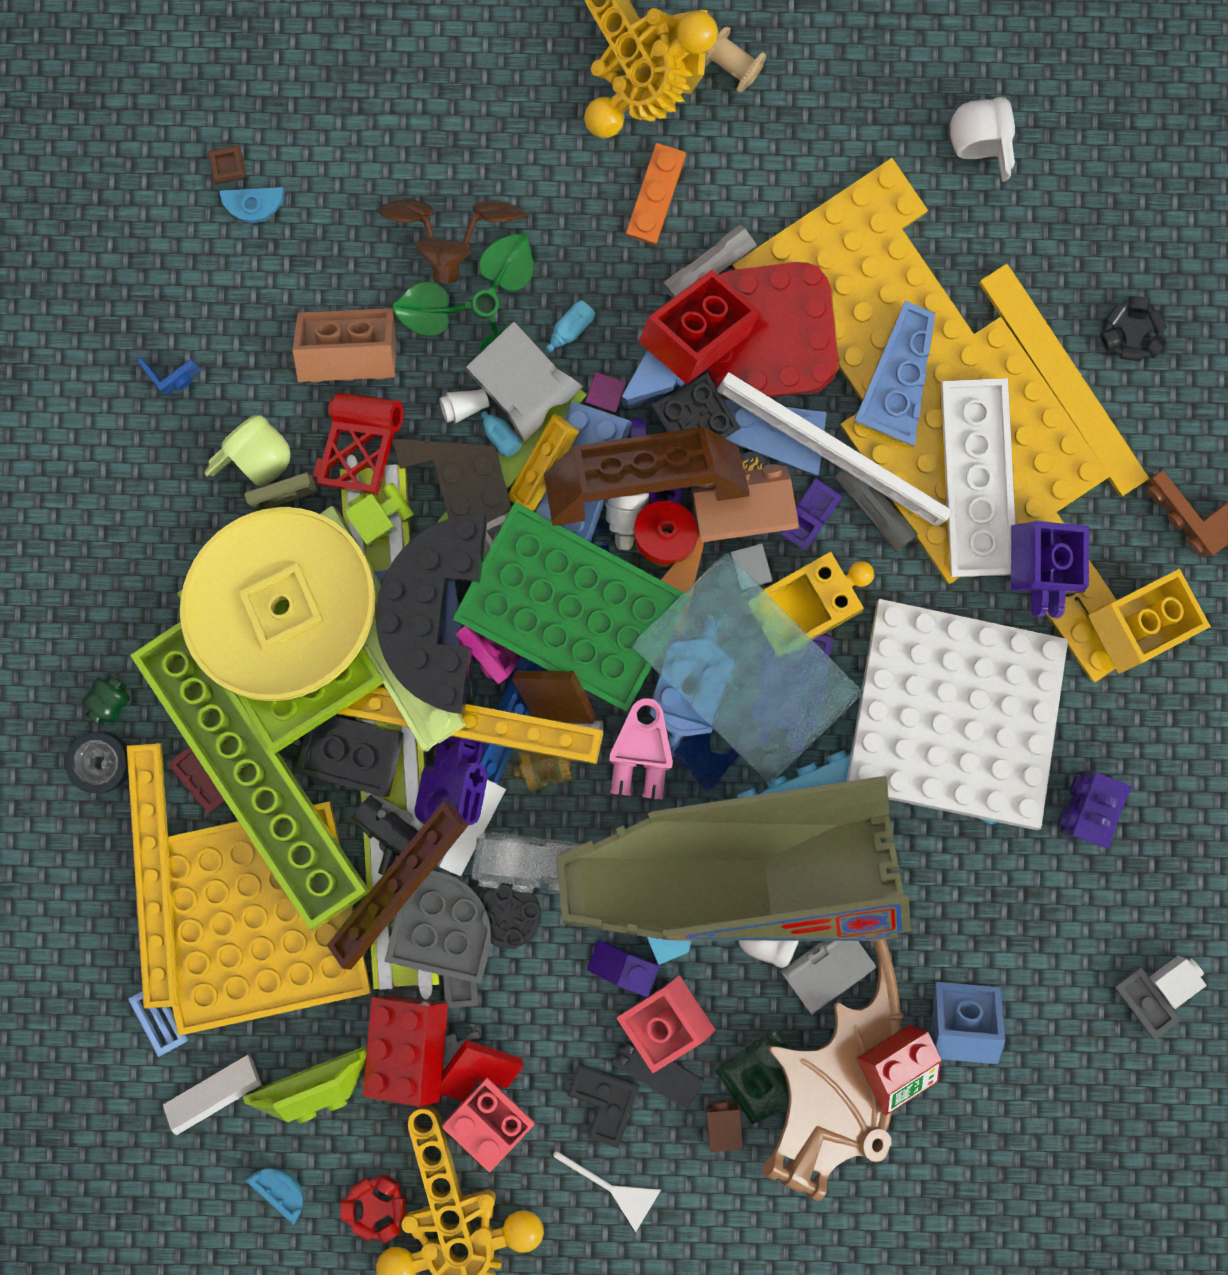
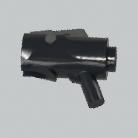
[351,794,418,875]

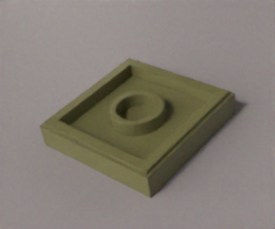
[244,473,320,511]

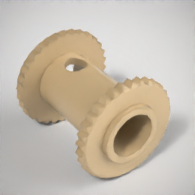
[705,27,766,93]

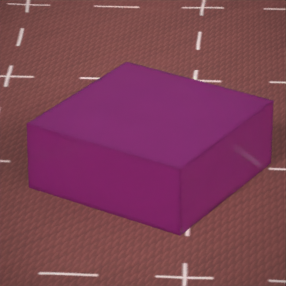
[585,372,626,414]

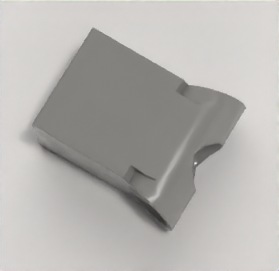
[464,322,583,443]

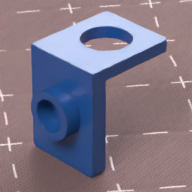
[137,357,201,395]

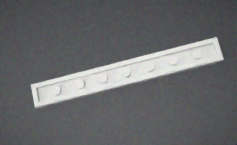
[717,372,952,526]

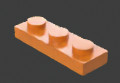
[626,143,687,246]

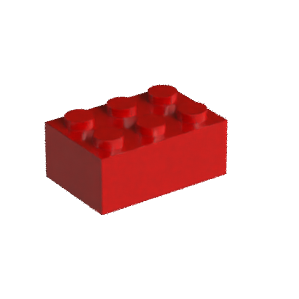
[638,270,760,385]
[363,994,448,1107]

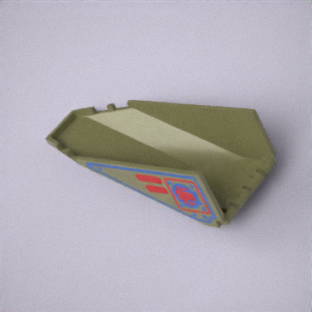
[556,776,911,941]

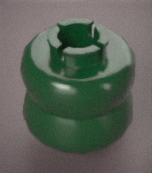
[82,675,130,725]

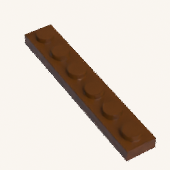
[327,801,469,970]

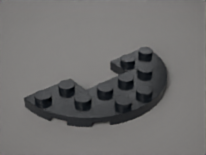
[376,515,488,715]

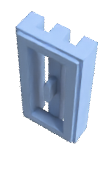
[128,991,189,1057]

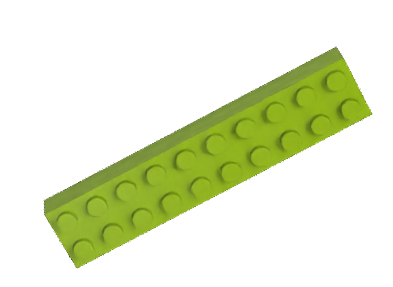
[130,622,370,930]

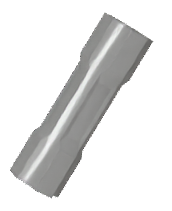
[663,225,757,299]

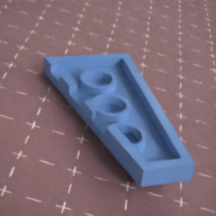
[854,301,935,447]
[723,399,827,477]

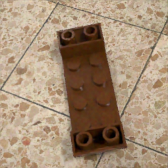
[544,427,750,526]

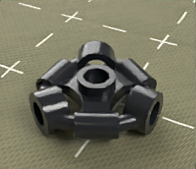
[1100,296,1167,362]

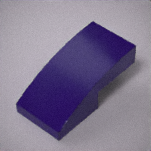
[779,477,843,551]

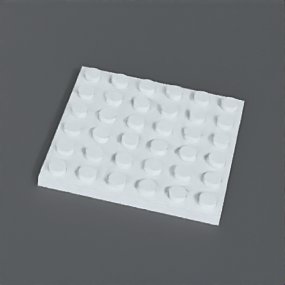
[846,599,1068,830]

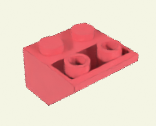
[442,1077,535,1173]

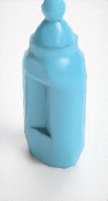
[546,300,596,352]
[481,411,522,458]

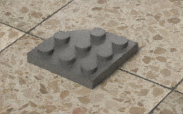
[384,870,491,984]

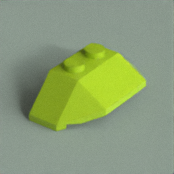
[243,1045,367,1124]

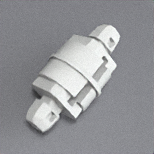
[605,493,649,550]

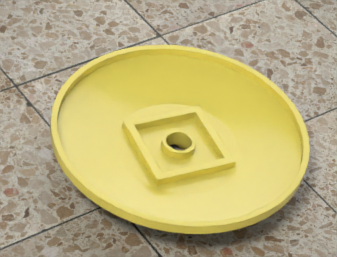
[180,507,376,701]

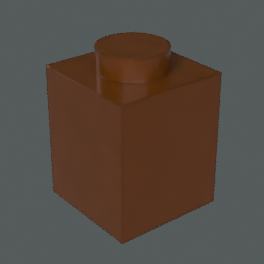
[705,1100,743,1152]

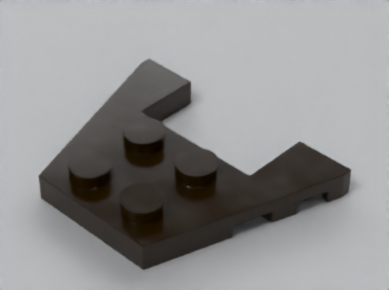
[392,439,511,523]

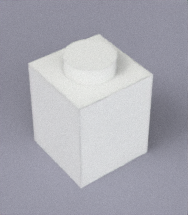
[1149,956,1207,1009]

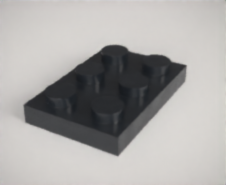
[296,715,404,797]

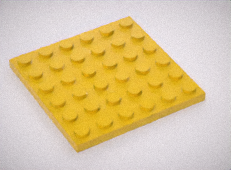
[168,801,372,1036]

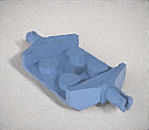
[648,615,735,757]

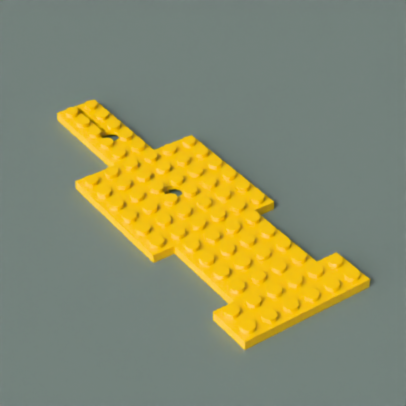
[732,158,1117,683]

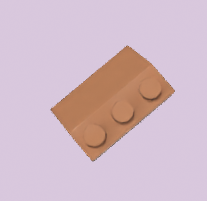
[293,308,396,383]
[691,464,799,543]

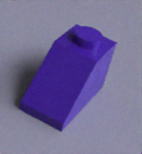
[587,939,659,997]

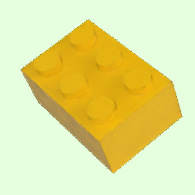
[1088,569,1211,674]

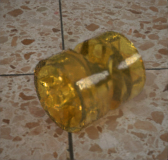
[514,750,575,792]

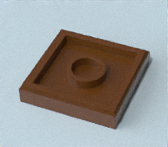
[512,671,597,724]

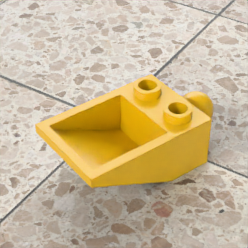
[745,552,874,657]

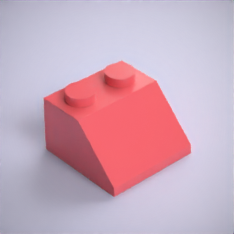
[617,975,716,1073]

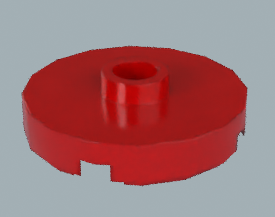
[633,501,699,565]

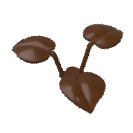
[376,199,529,283]

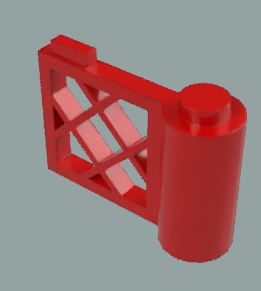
[313,392,404,495]

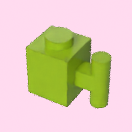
[344,482,414,547]

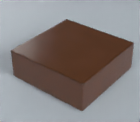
[208,145,247,185]

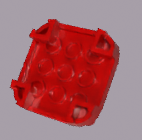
[708,262,840,398]

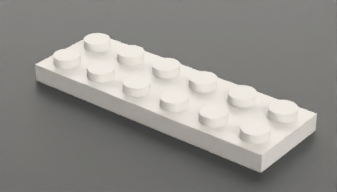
[941,378,1015,578]

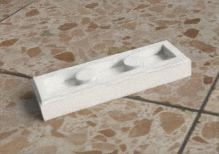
[437,780,506,876]
[163,1055,262,1135]

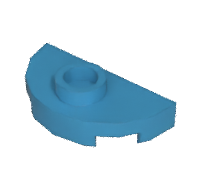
[219,187,285,223]
[245,1167,304,1225]

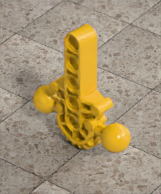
[584,0,718,138]
[376,1105,544,1275]

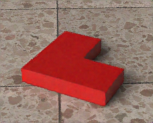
[440,1040,524,1101]

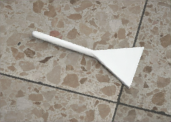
[553,1152,661,1232]

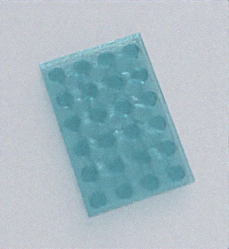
[632,552,863,784]

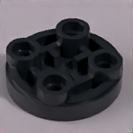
[480,882,541,949]

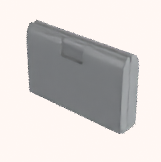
[781,941,877,1015]

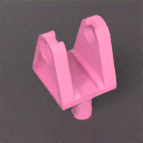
[609,698,673,800]

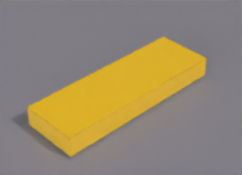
[508,413,580,512]

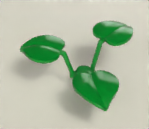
[393,234,534,354]

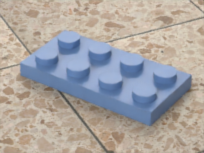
[534,401,633,542]

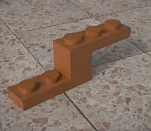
[1145,470,1228,558]

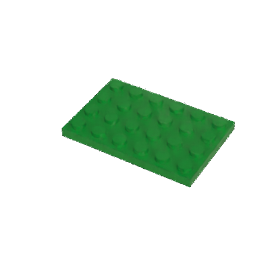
[452,502,689,712]

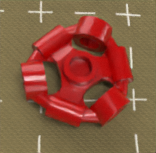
[341,1174,406,1243]

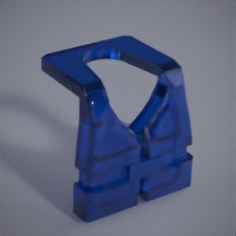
[674,712,753,790]

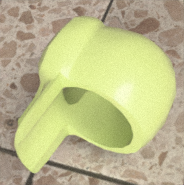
[204,415,291,487]

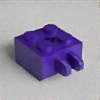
[1011,521,1089,618]
[1058,771,1132,849]

